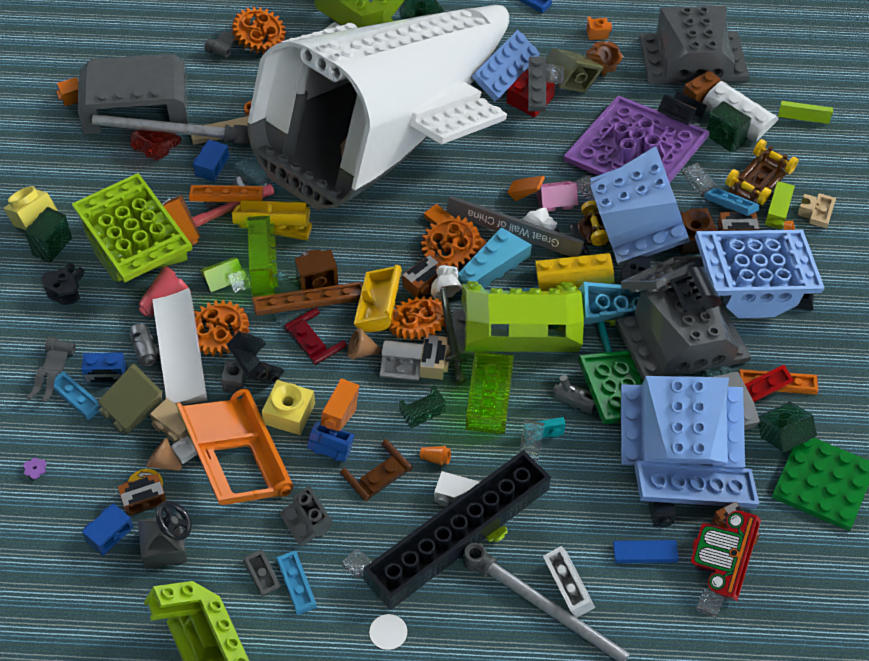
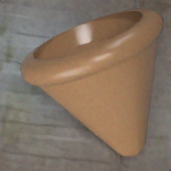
[348,328,381,360]
[146,438,182,471]

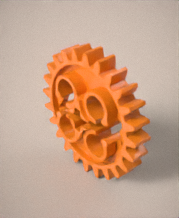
[232,7,286,54]
[421,215,481,271]
[389,296,446,340]
[194,300,250,357]

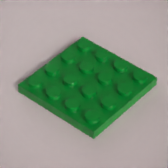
[578,351,643,424]
[771,432,869,532]

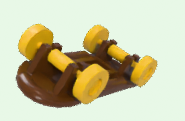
[725,139,799,205]
[577,201,610,246]

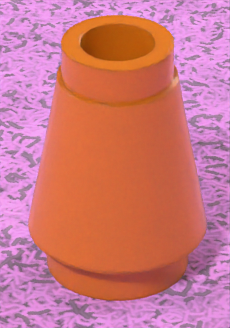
[420,446,451,466]

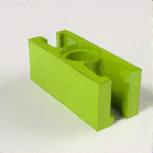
[765,181,795,229]

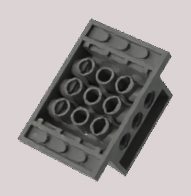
[639,6,749,84]
[615,285,751,381]

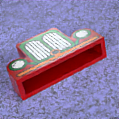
[691,510,761,601]

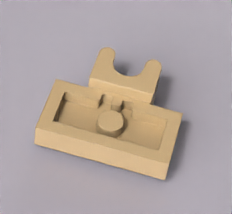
[798,193,836,228]

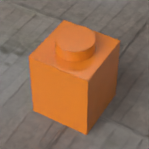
[56,77,79,106]

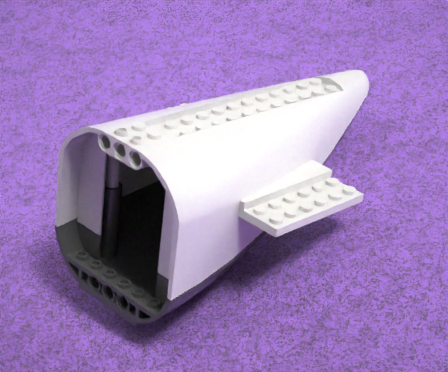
[247,5,509,211]

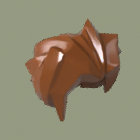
[585,41,624,77]

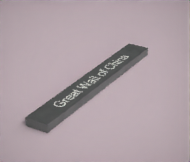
[447,196,584,257]

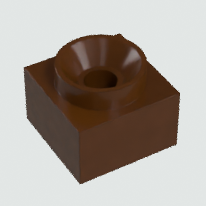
[677,208,717,255]
[294,249,338,290]

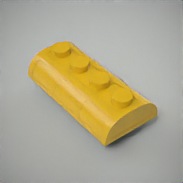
[232,201,310,229]
[535,253,614,291]
[354,265,402,332]

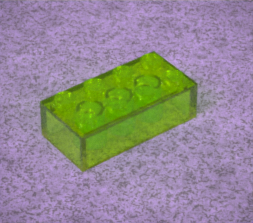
[247,215,278,297]
[465,351,514,434]

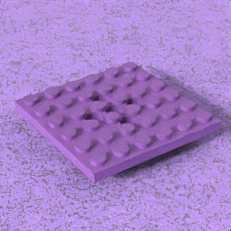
[564,96,709,183]

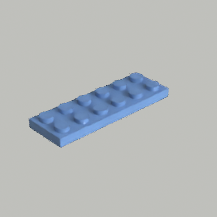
[471,30,540,102]
[634,461,759,508]

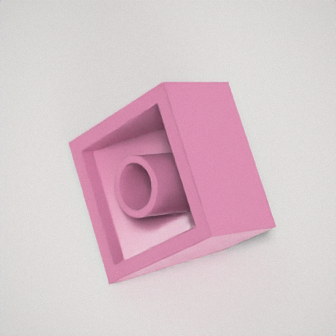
[536,181,578,211]

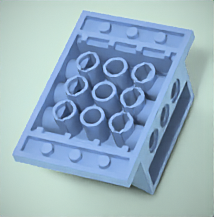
[590,146,690,266]
[695,230,825,318]
[621,376,745,468]

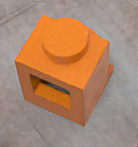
[586,17,612,40]

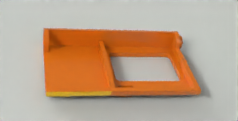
[176,389,294,505]

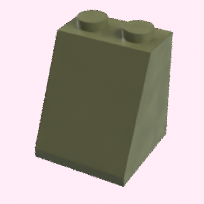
[546,48,603,93]
[98,364,162,435]

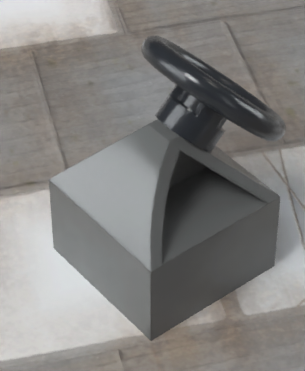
[138,501,192,569]

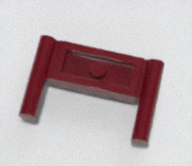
[284,307,347,365]

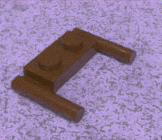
[340,439,413,501]

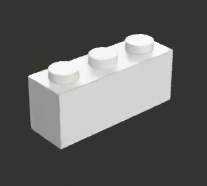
[543,546,595,618]

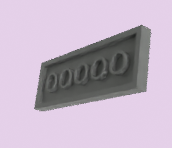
[621,256,704,292]

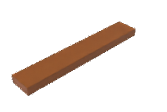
[252,282,363,316]

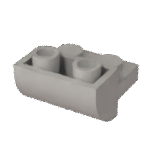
[380,340,423,381]

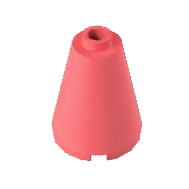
[138,266,191,317]

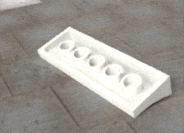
[152,288,207,405]

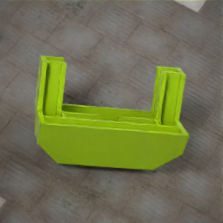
[314,0,404,28]
[461,281,584,352]
[144,581,249,661]

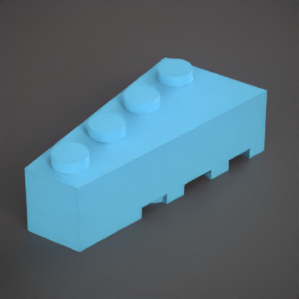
[458,227,532,290]
[578,282,647,325]

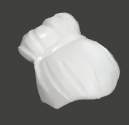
[521,208,557,231]
[431,265,462,300]

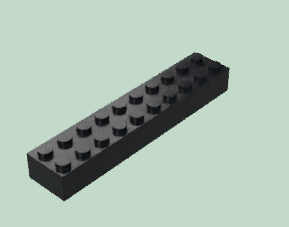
[363,450,551,610]

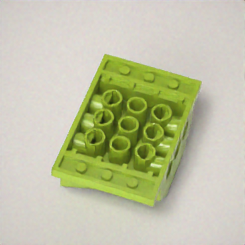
[72,173,193,282]

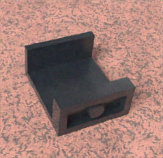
[658,91,708,125]
[226,331,285,385]

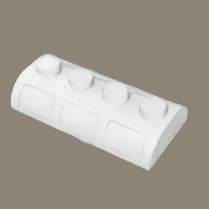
[703,81,778,142]

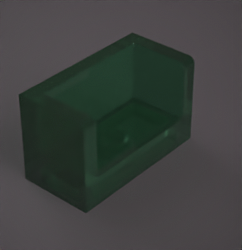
[399,385,446,428]

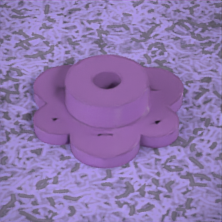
[23,458,47,479]

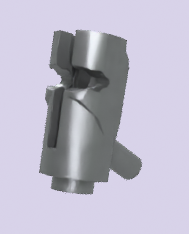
[129,324,160,366]
[552,375,595,414]

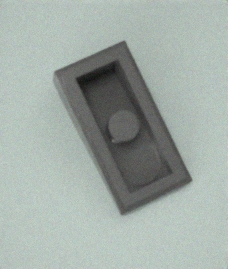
[243,549,281,596]

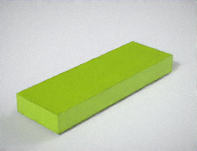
[778,101,833,124]

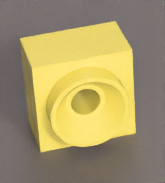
[3,186,58,231]
[262,380,315,435]

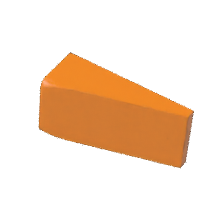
[507,176,545,201]

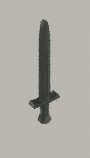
[440,288,467,384]

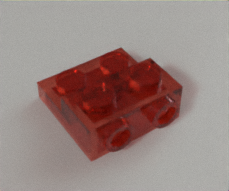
[130,130,182,160]

